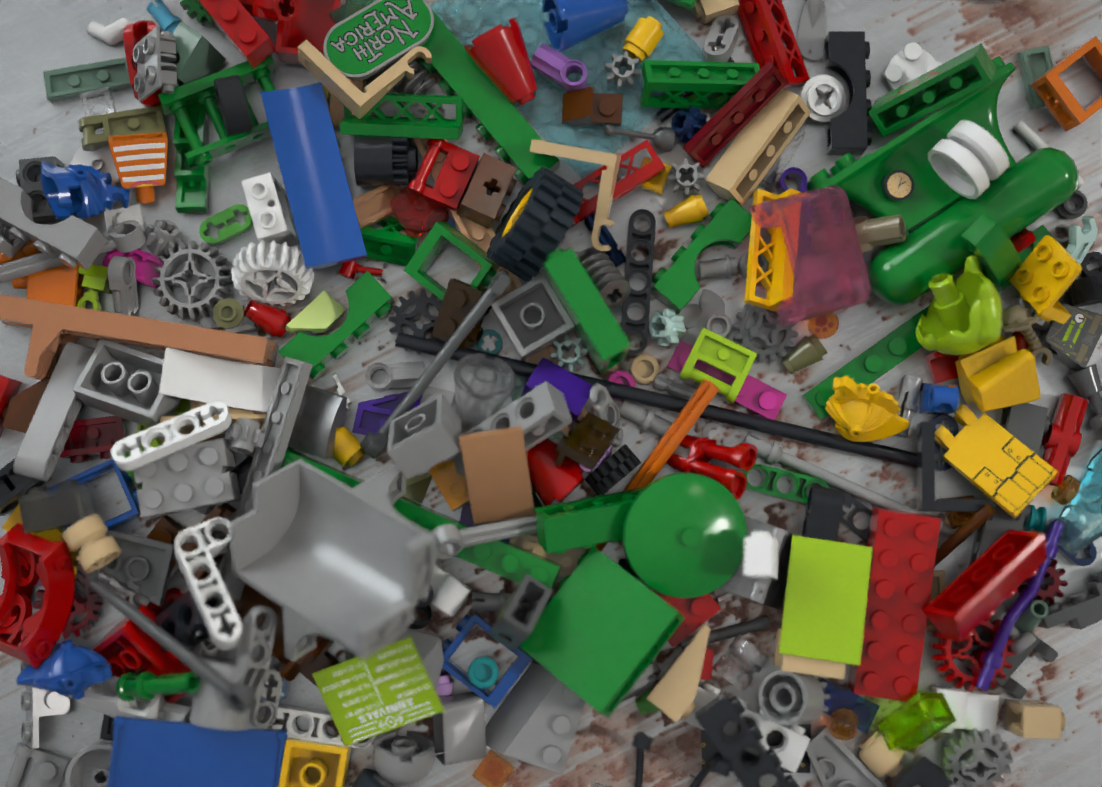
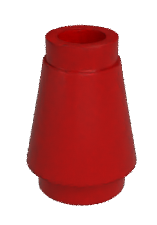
[244,300,291,338]

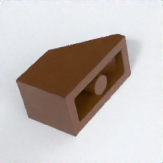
[2,376,51,433]

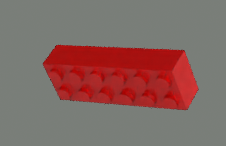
[848,507,941,703]

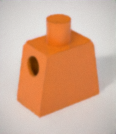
[12,264,85,307]

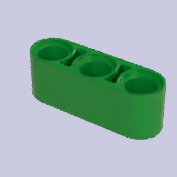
[741,464,829,505]

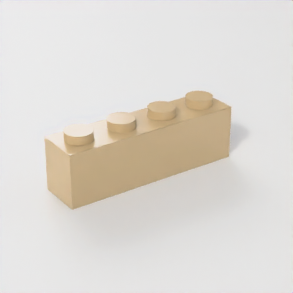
[705,89,811,207]

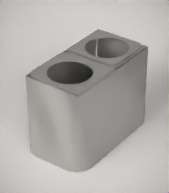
[433,692,486,766]

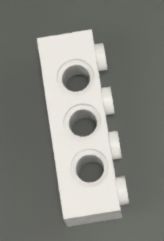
[681,682,811,774]

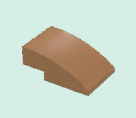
[459,426,535,525]

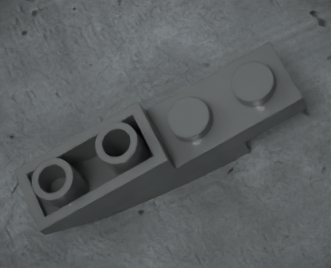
[1038,571,1102,629]

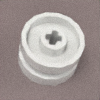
[928,120,1009,199]

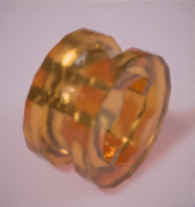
[829,709,858,740]

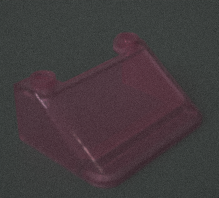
[750,185,871,327]

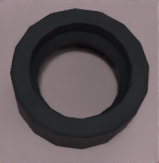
[214,75,252,136]

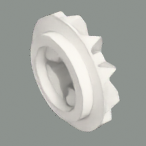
[800,75,846,123]

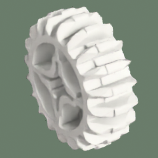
[231,240,314,306]

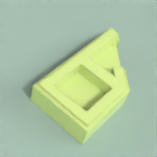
[285,291,346,333]

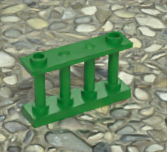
[158,55,275,168]

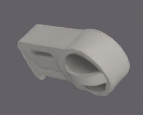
[108,256,139,316]

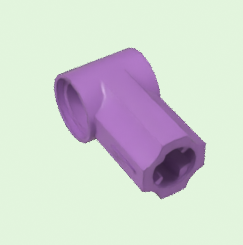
[530,43,588,92]

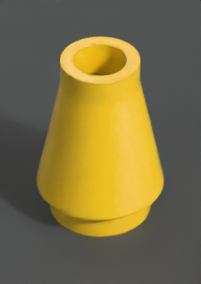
[663,194,710,228]

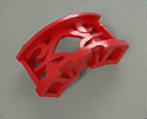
[0,523,75,669]

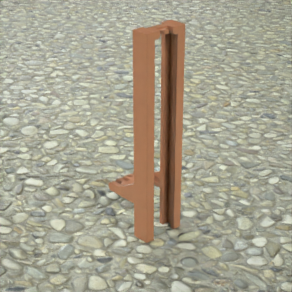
[0,294,279,380]

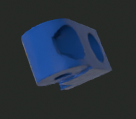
[919,383,959,415]

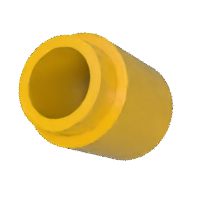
[622,16,664,63]
[333,426,364,468]

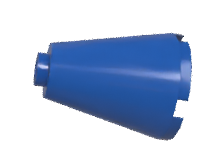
[542,0,628,51]

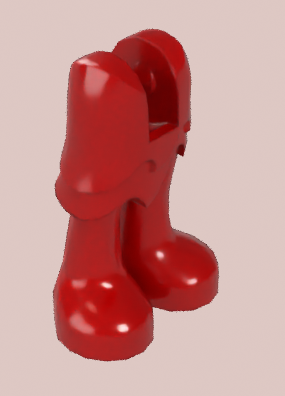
[666,435,757,500]

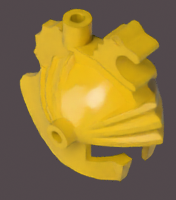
[825,376,910,442]

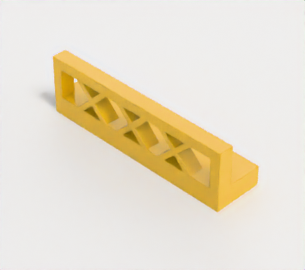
[744,188,801,312]

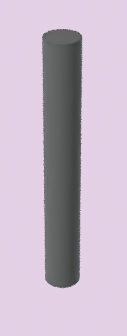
[680,616,771,650]

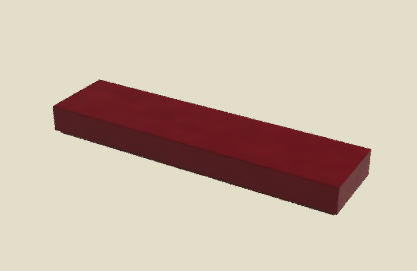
[683,61,788,168]

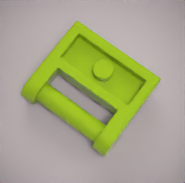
[679,327,757,403]

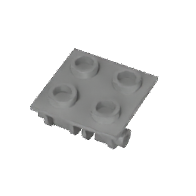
[133,27,177,102]

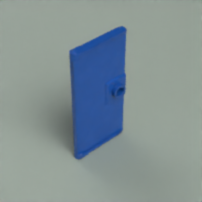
[107,716,288,787]

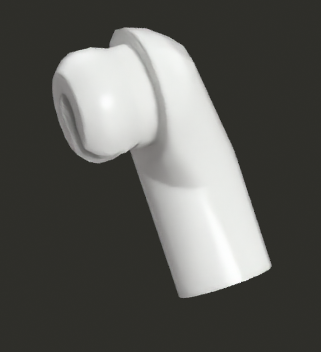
[87,18,132,45]

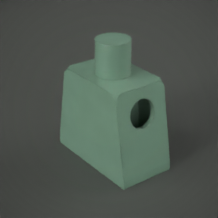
[160,21,226,90]

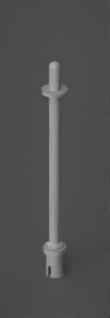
[743,432,966,542]

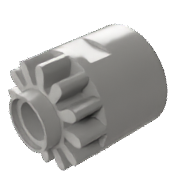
[758,670,831,725]

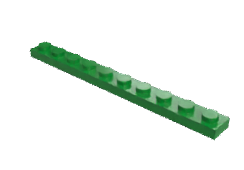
[802,225,1052,420]

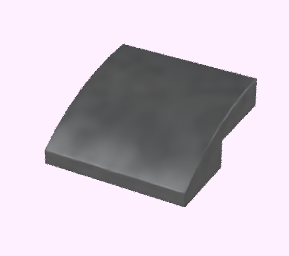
[288,385,347,459]

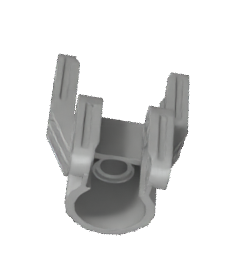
[190,599,282,731]

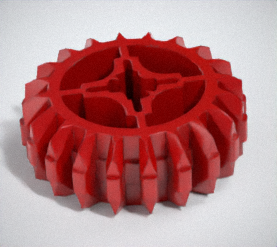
[929,617,1016,692]

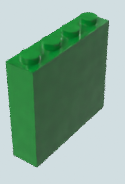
[544,248,631,374]
[519,547,685,718]

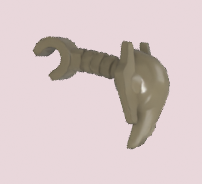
[1001,305,1053,365]

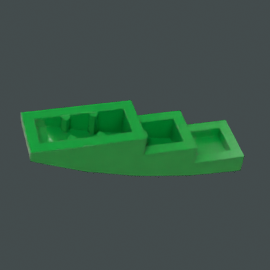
[173,102,209,213]

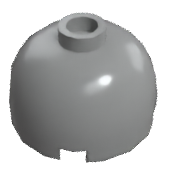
[373,731,435,787]

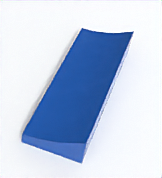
[260,82,368,271]

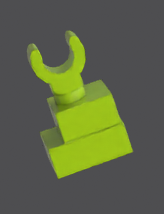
[77,264,112,311]

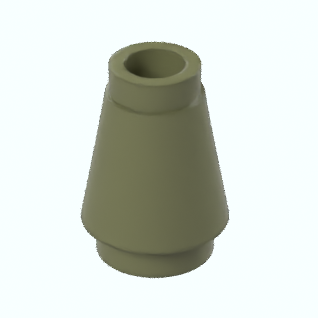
[781,333,828,374]

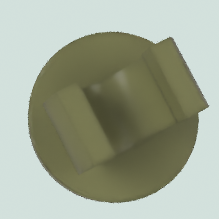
[213,298,244,329]

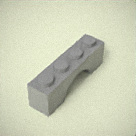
[0,177,108,270]

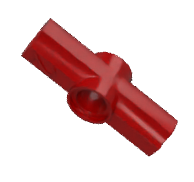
[239,0,299,23]
[1041,393,1089,487]

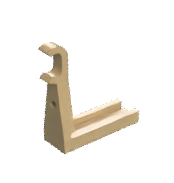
[298,39,432,119]
[530,140,621,251]

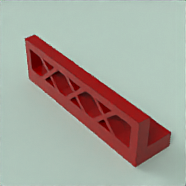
[737,0,810,90]
[568,139,666,230]

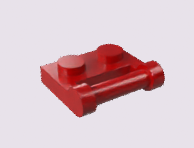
[407,138,480,212]

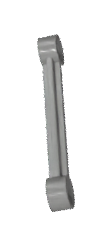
[0,220,146,283]
[431,497,591,559]

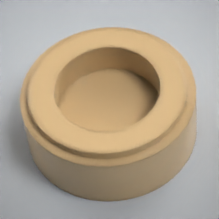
[629,354,660,385]

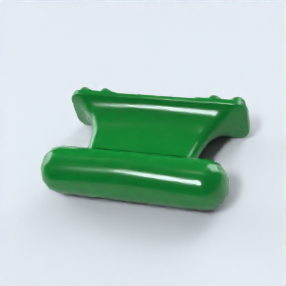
[807,56,1079,305]

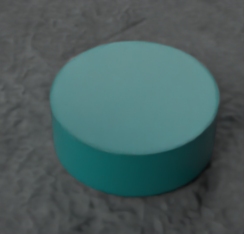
[468,656,499,688]

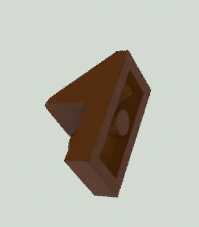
[562,87,623,127]

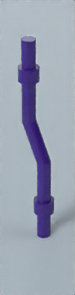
[975,520,1065,691]

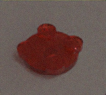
[391,184,449,238]

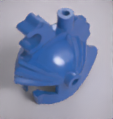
[40,161,130,220]
[16,640,112,700]

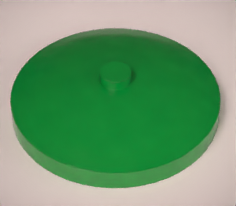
[623,473,747,598]

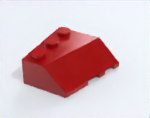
[91,604,193,703]

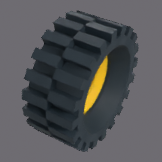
[487,167,584,282]

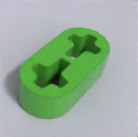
[199,204,254,246]

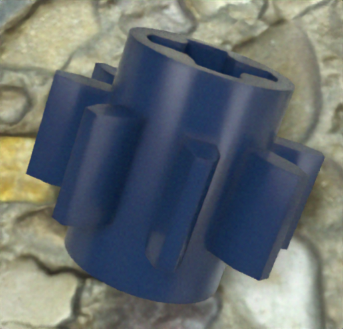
[671,106,707,144]

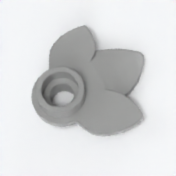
[678,289,733,346]

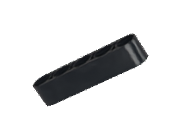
[620,209,656,358]
[801,485,844,542]

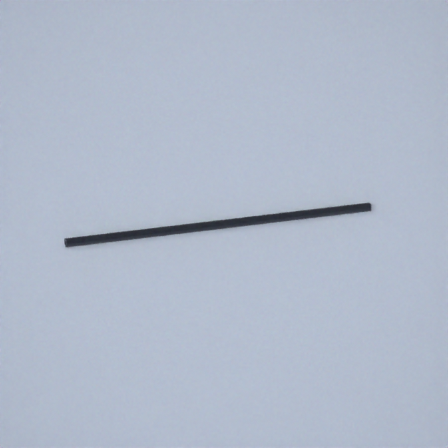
[395,332,917,468]

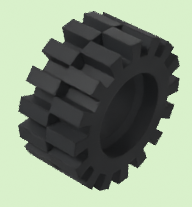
[584,444,641,496]

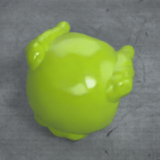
[915,255,1002,355]

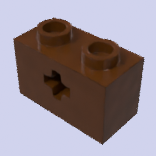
[456,153,517,229]

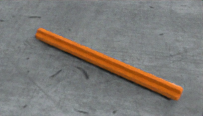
[584,379,719,552]

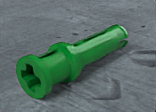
[116,671,200,701]

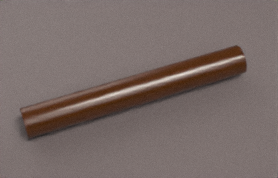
[935,504,995,566]

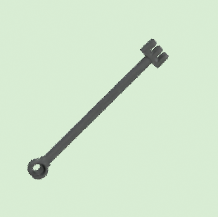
[360,269,511,459]
[75,562,256,714]

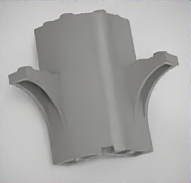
[229,459,436,662]

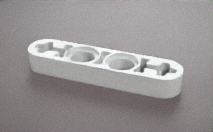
[111,401,232,471]

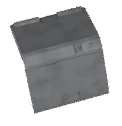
[719,516,796,610]

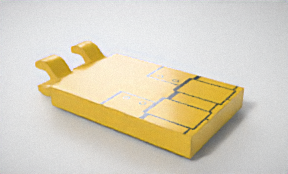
[934,404,1058,519]

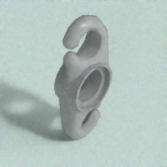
[590,383,623,448]

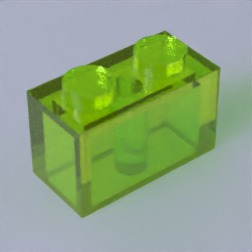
[877,693,956,751]

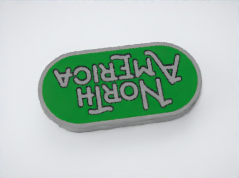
[323,0,434,81]

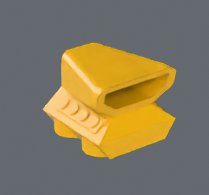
[955,335,1041,412]

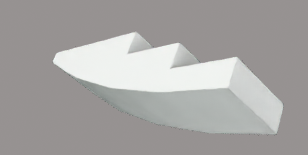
[68,676,192,723]

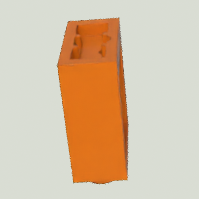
[1031,36,1102,132]

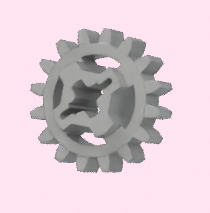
[942,728,1013,787]

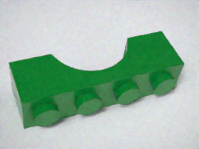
[651,198,752,315]
[278,271,395,380]

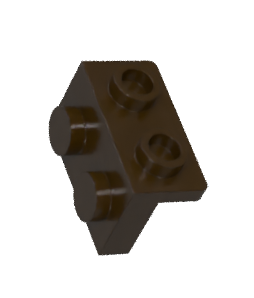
[431,278,491,349]
[555,412,620,471]

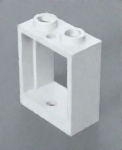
[241,172,299,247]

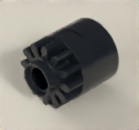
[354,135,418,186]

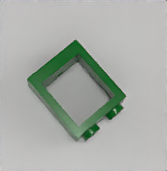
[403,222,500,301]

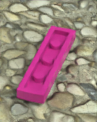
[666,340,787,420]

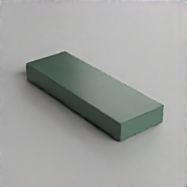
[43,57,133,103]

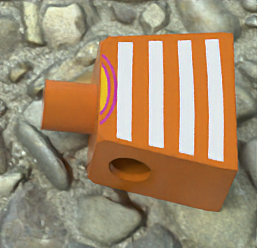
[108,131,168,203]

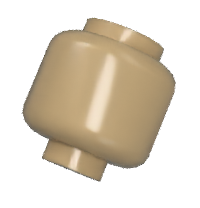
[859,730,905,778]

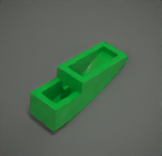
[961,214,1022,287]

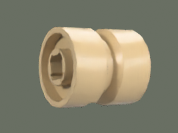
[63,514,122,573]

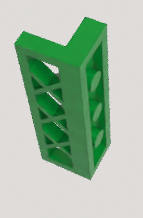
[640,60,760,109]
[340,92,463,140]
[298,216,423,266]

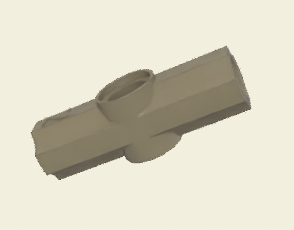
[811,214,906,256]

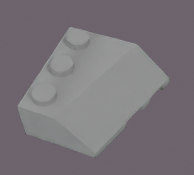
[485,662,586,774]

